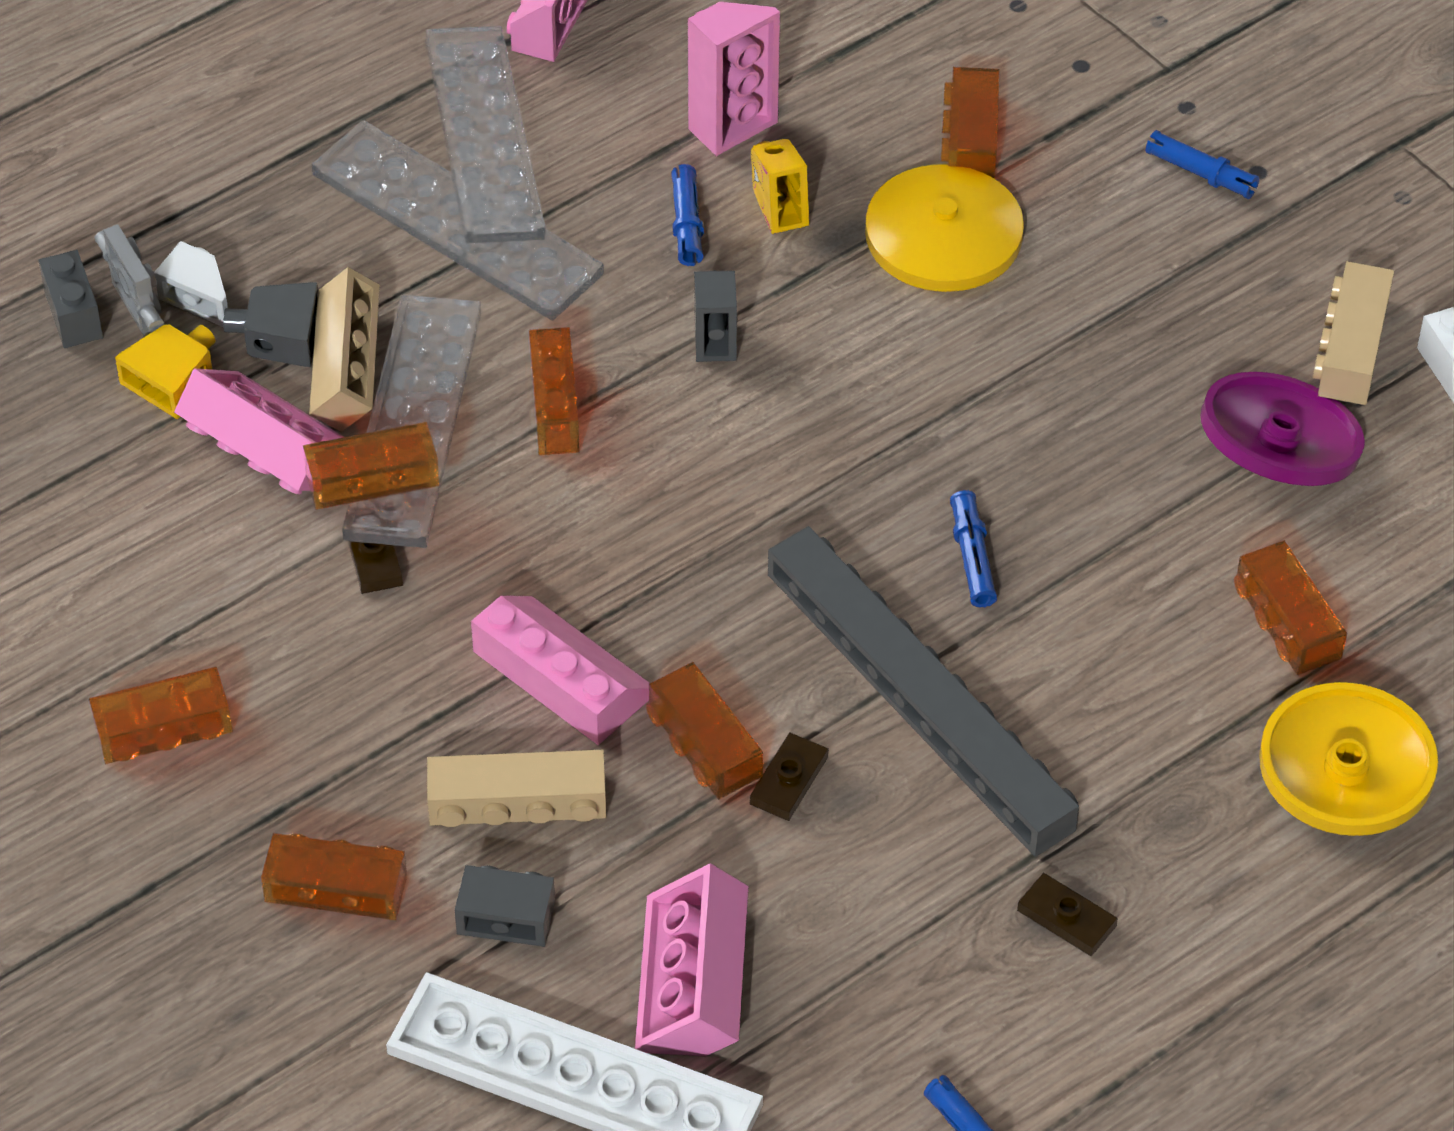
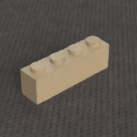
[1313,261,1394,405]
[309,267,380,432]
[427,750,606,827]

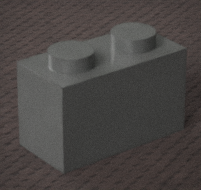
[38,250,103,348]
[694,270,737,362]
[455,865,555,947]

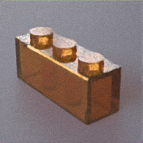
[941,67,1000,179]
[529,327,580,455]
[303,422,439,510]
[1234,540,1347,675]
[646,662,763,800]
[89,666,233,764]
[261,833,407,920]

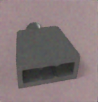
[223,282,318,367]

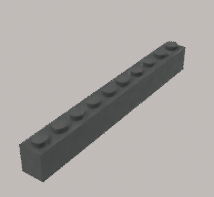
[768,526,1079,857]

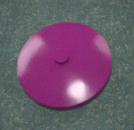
[1200,372,1365,486]

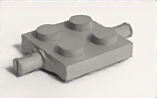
[94,224,165,337]

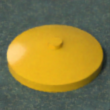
[865,164,1024,292]
[1259,682,1438,836]

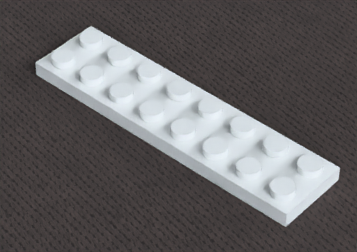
[386,972,763,1131]

